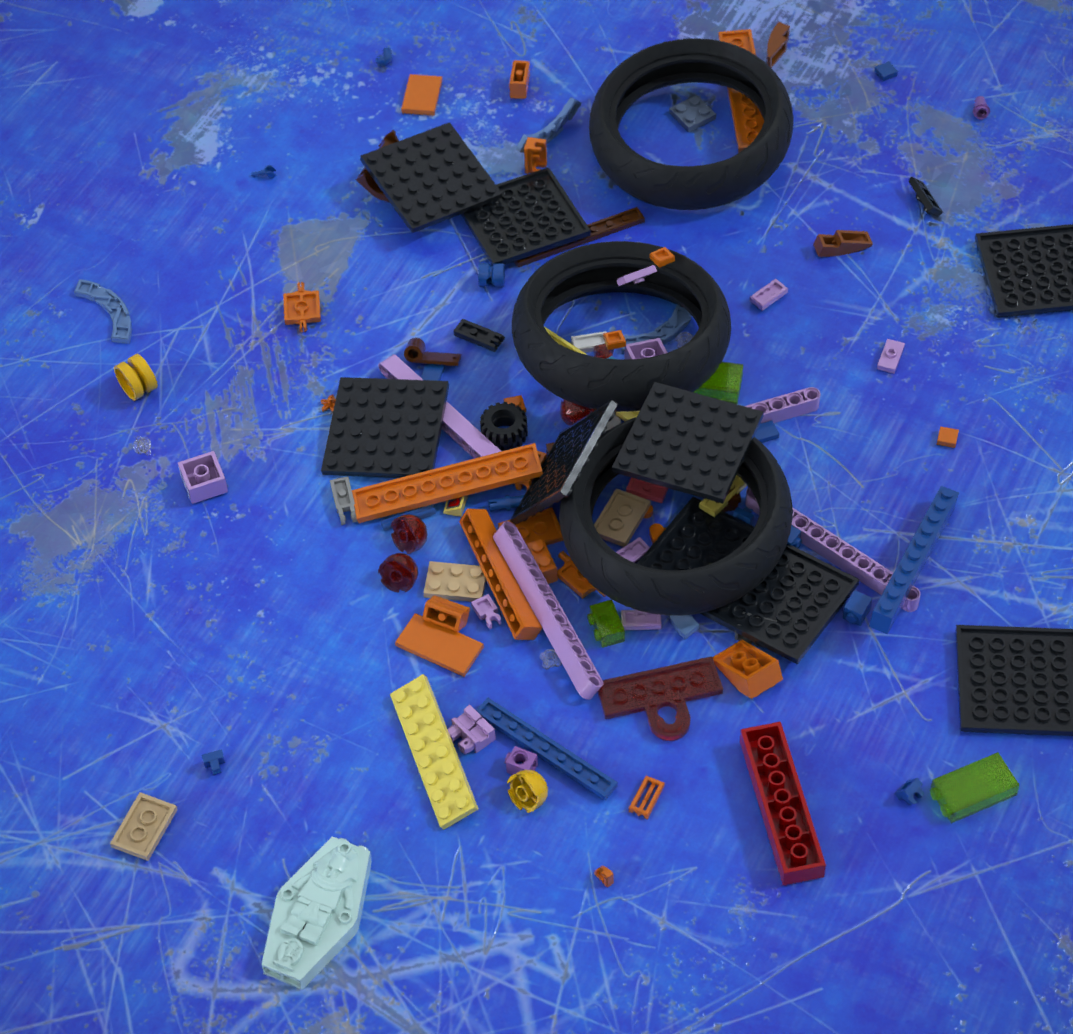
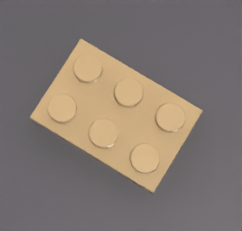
[594,488,651,547]
[424,561,486,602]
[110,792,178,861]

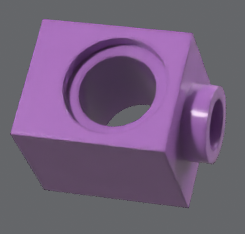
[504,746,538,775]

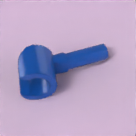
[251,165,276,179]

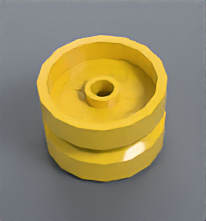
[114,354,158,401]

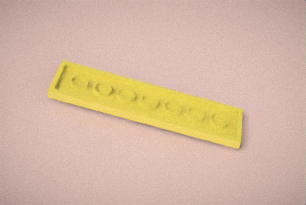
[390,674,479,830]

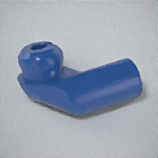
[375,47,392,67]

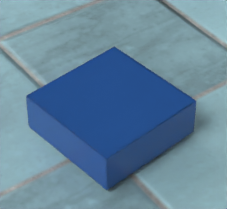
[875,61,898,81]

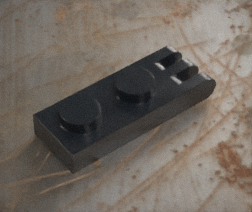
[908,177,943,217]
[454,319,505,352]

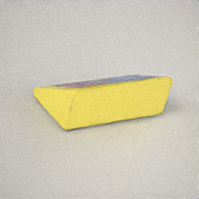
[443,495,468,517]

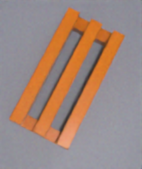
[629,775,665,819]

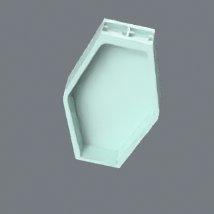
[262,837,372,990]

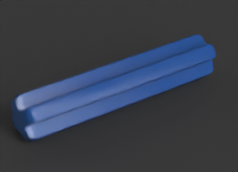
[381,504,436,531]

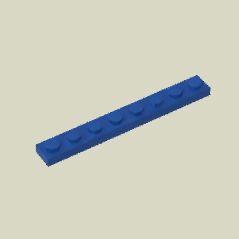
[476,698,618,800]

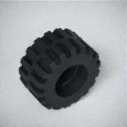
[480,402,528,451]

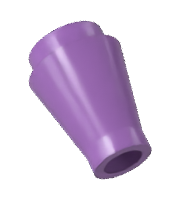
[973,96,990,119]

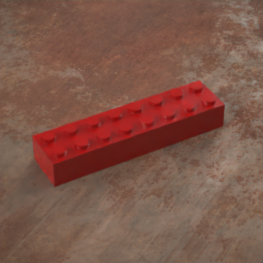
[740,721,826,885]

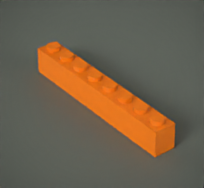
[459,508,542,640]

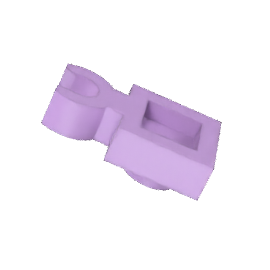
[471,594,501,629]

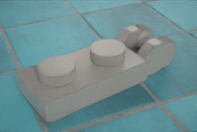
[330,476,357,525]

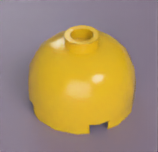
[507,769,548,813]

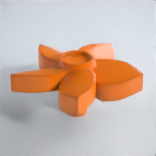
[320,394,336,412]

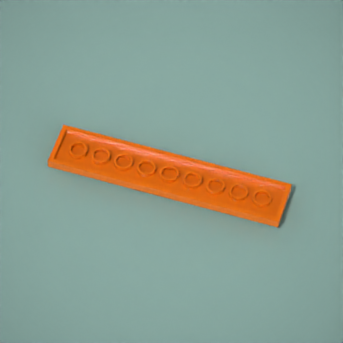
[718,29,764,153]
[352,443,543,523]

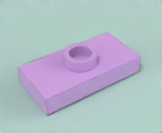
[616,265,657,286]
[750,279,788,311]
[877,339,905,374]
[616,537,650,563]
[621,610,662,631]

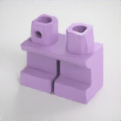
[448,705,496,755]

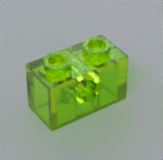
[587,599,625,648]

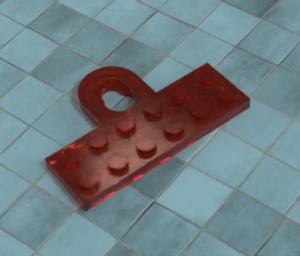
[597,656,723,741]

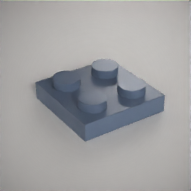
[669,95,716,132]

